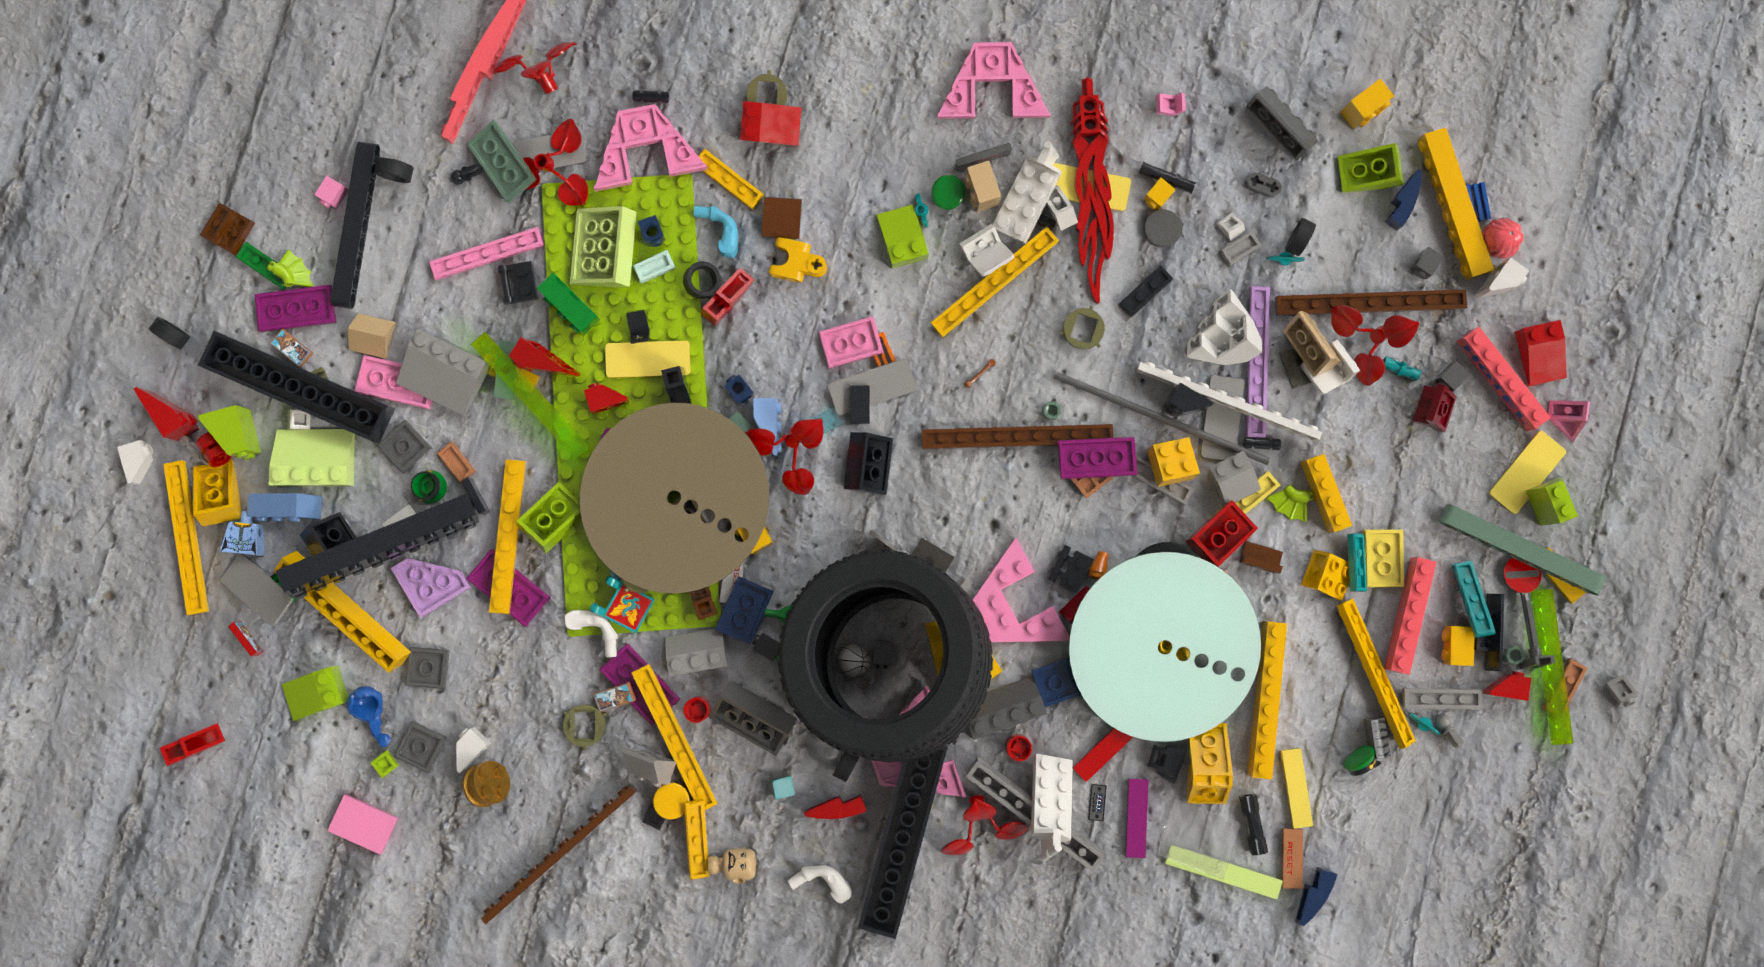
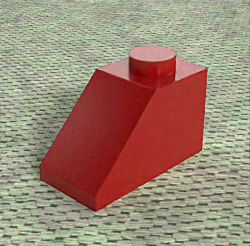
[584,383,630,414]
[1483,671,1531,701]

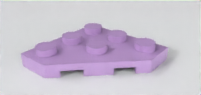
[391,558,472,618]

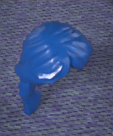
[346,686,391,748]

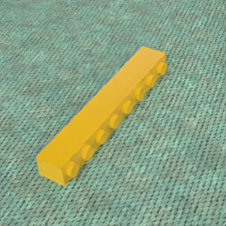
[1418,127,1494,280]
[274,551,411,673]
[1247,621,1287,780]

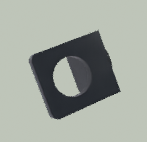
[626,310,650,344]

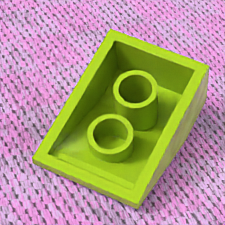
[1338,143,1404,193]
[876,204,929,269]
[516,482,581,554]
[282,666,348,721]

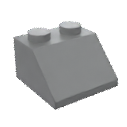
[1208,451,1261,505]
[622,749,676,787]

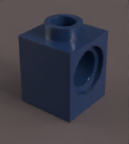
[638,215,666,247]
[724,375,755,406]

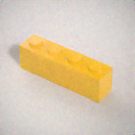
[1300,454,1352,533]

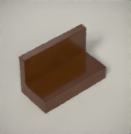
[1239,541,1283,574]

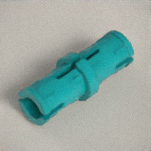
[1383,356,1421,382]

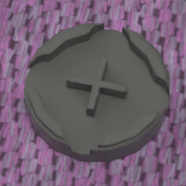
[1144,209,1182,248]

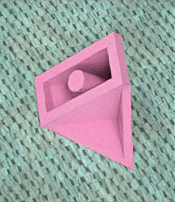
[1548,400,1590,442]

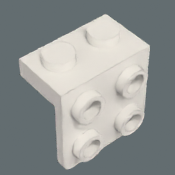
[960,224,1014,276]
[1301,340,1360,395]

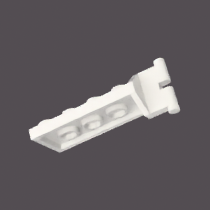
[993,141,1062,244]
[1031,754,1073,862]

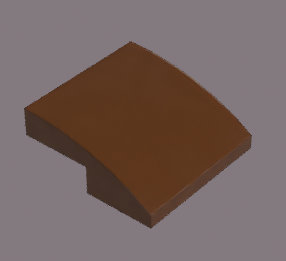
[762,197,802,239]
[200,203,255,255]

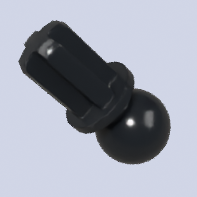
[450,163,483,185]

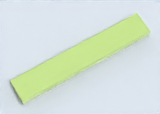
[1164,844,1283,899]

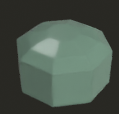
[1042,402,1061,420]
[1503,646,1525,665]

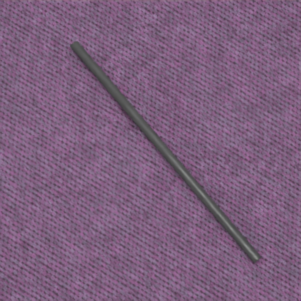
[1054,372,1270,465]

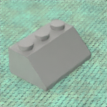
[665,629,729,676]

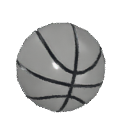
[837,643,871,678]

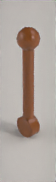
[964,359,996,388]

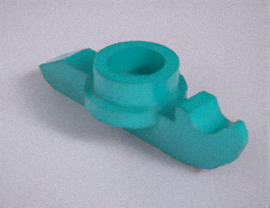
[915,193,929,228]
[1266,252,1305,266]
[1409,712,1440,735]

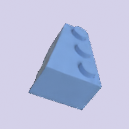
[247,493,322,522]

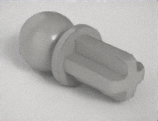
[1435,715,1464,749]

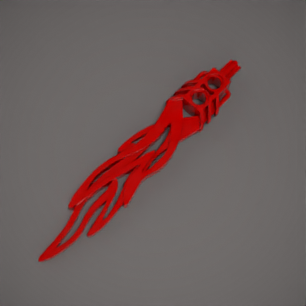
[1070,78,1114,304]

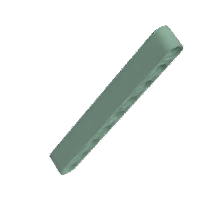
[1438,504,1606,596]

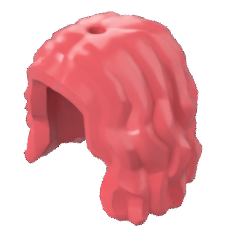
[1482,218,1524,259]

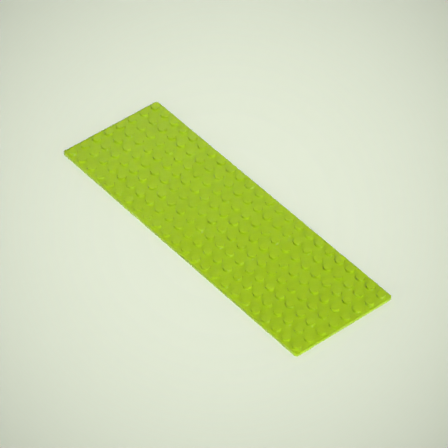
[542,174,721,637]

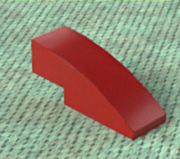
[701,268,754,326]
[160,723,225,766]
[804,795,867,819]

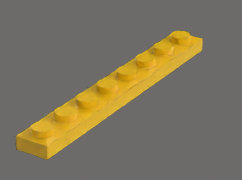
[930,227,1059,338]
[489,459,526,614]
[163,460,209,615]
[1337,598,1416,749]
[632,663,718,810]

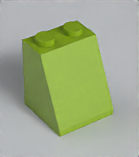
[198,405,261,460]
[1526,477,1578,526]

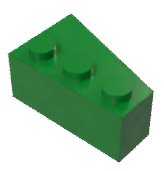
[537,272,601,335]

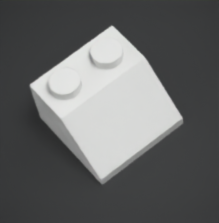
[1475,257,1529,298]

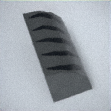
[1364,716,1391,759]

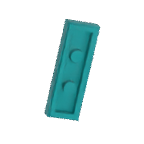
[1347,533,1367,592]

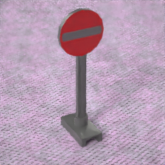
[1502,558,1555,669]

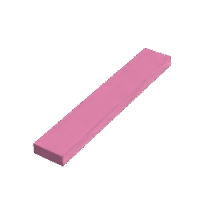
[429,227,544,281]

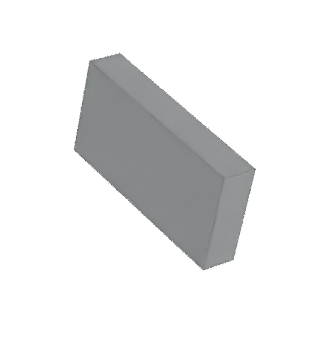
[1219,230,1262,267]

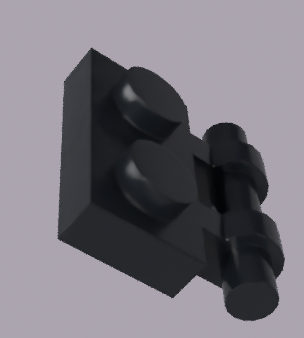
[1048,545,1094,594]

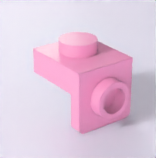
[1155,93,1186,116]

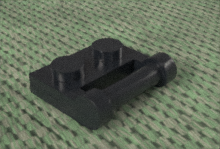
[497,261,538,305]

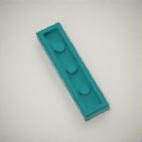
[1452,561,1496,638]

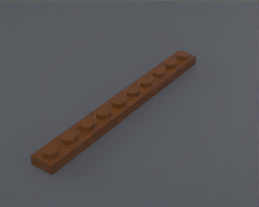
[1275,289,1467,316]
[922,424,1113,449]
[481,785,638,924]

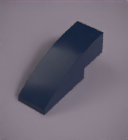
[1385,169,1422,231]
[1295,867,1338,926]

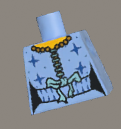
[220,511,264,556]

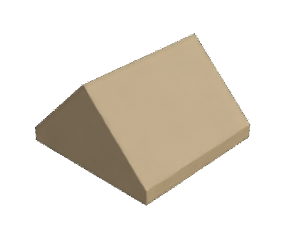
[347,313,396,359]

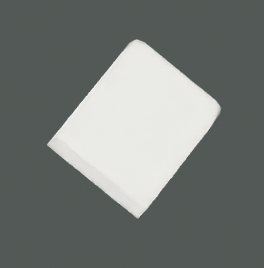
[1217,213,1245,242]
[287,409,310,430]

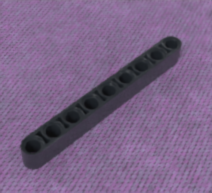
[331,141,380,309]

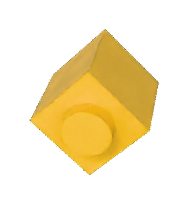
[1144,178,1176,210]

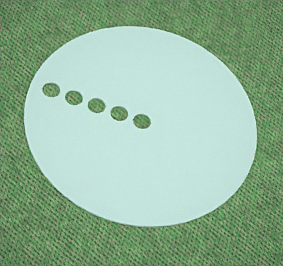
[1069,552,1261,742]

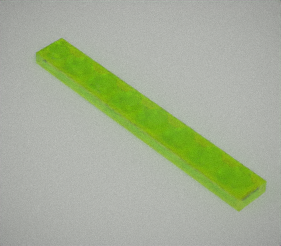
[471,332,590,460]
[1531,589,1574,745]

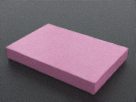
[819,316,884,369]
[328,794,399,855]

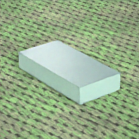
[633,250,676,284]

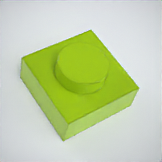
[371,750,400,778]

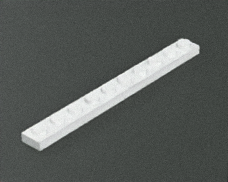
[1136,361,1322,442]

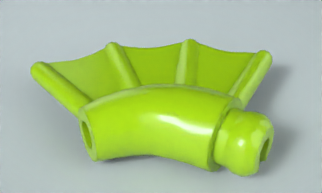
[267,249,313,287]
[1267,484,1314,522]

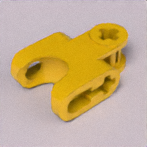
[768,237,827,283]

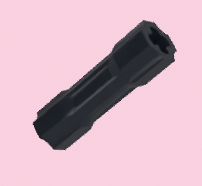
[1239,793,1268,856]

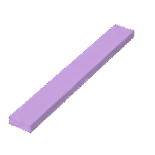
[1245,286,1270,438]

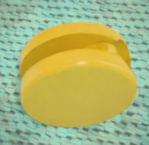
[653,782,690,820]

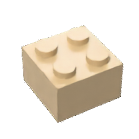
[963,161,1001,213]

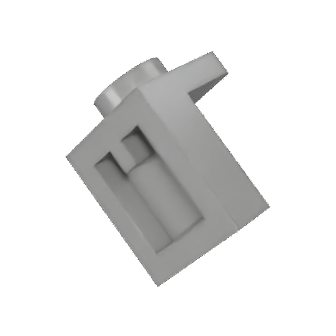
[1605,674,1638,708]

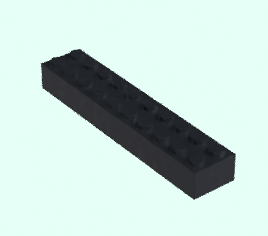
[197,331,395,444]
[275,493,479,599]
[858,745,948,939]

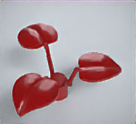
[493,42,577,94]
[522,118,589,206]
[1331,305,1419,386]
[744,418,824,495]
[940,795,1029,855]

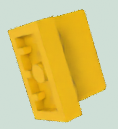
[1301,550,1350,601]

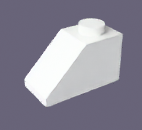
[1046,185,1078,231]
[117,440,153,485]
[456,727,491,774]

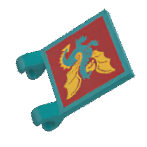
[590,575,655,633]

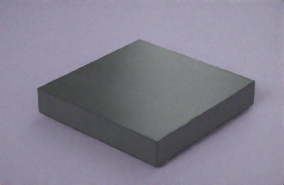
[377,420,432,474]
[405,647,450,689]
[394,721,447,773]

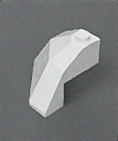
[1187,289,1262,365]

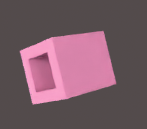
[314,176,348,209]

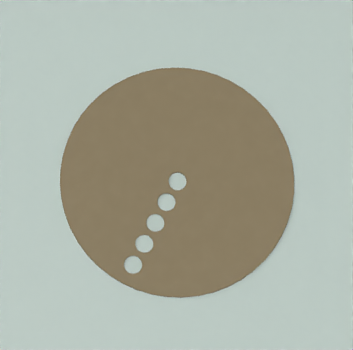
[580,403,769,593]

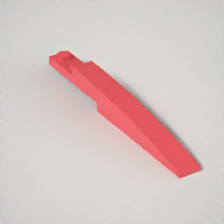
[441,0,526,144]

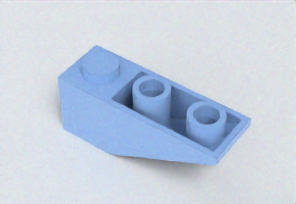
[753,398,782,457]

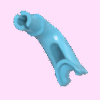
[694,206,739,258]

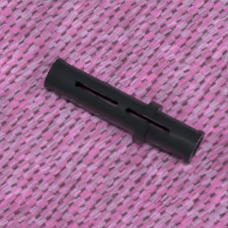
[1139,161,1196,194]

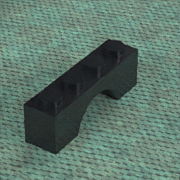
[661,366,692,404]

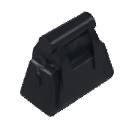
[1147,744,1187,784]

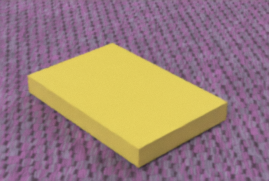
[1363,530,1404,587]

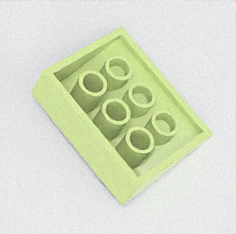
[570,206,637,287]
[269,429,355,487]

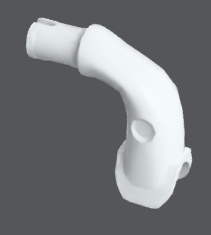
[565,610,618,657]
[787,865,852,903]

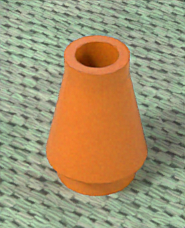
[1088,551,1109,580]

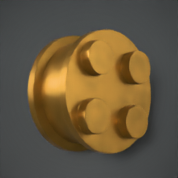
[462,761,510,808]

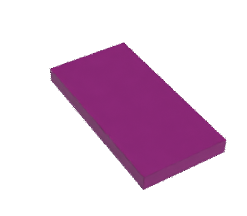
[254,285,336,333]
[1057,437,1137,480]
[466,549,551,627]
[599,643,681,726]

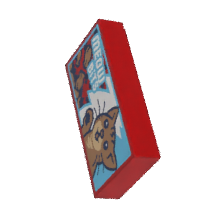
[228,621,264,656]

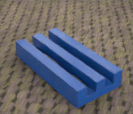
[1466,182,1491,222]

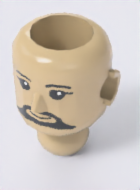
[708,847,756,884]

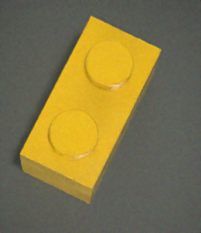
[1441,626,1474,666]

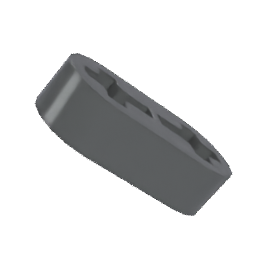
[1245,172,1282,198]

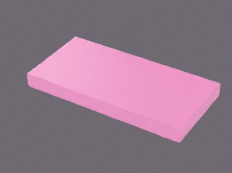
[354,355,432,409]

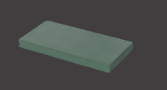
[466,120,537,203]

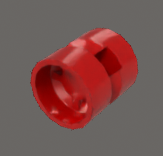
[195,432,232,468]
[683,696,711,723]
[1005,734,1032,761]

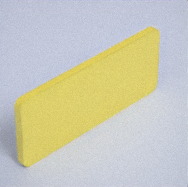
[1053,163,1131,211]
[605,341,691,378]
[1489,431,1566,514]

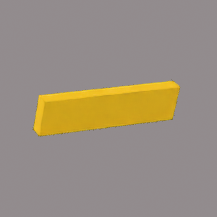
[698,148,764,210]
[683,799,710,880]

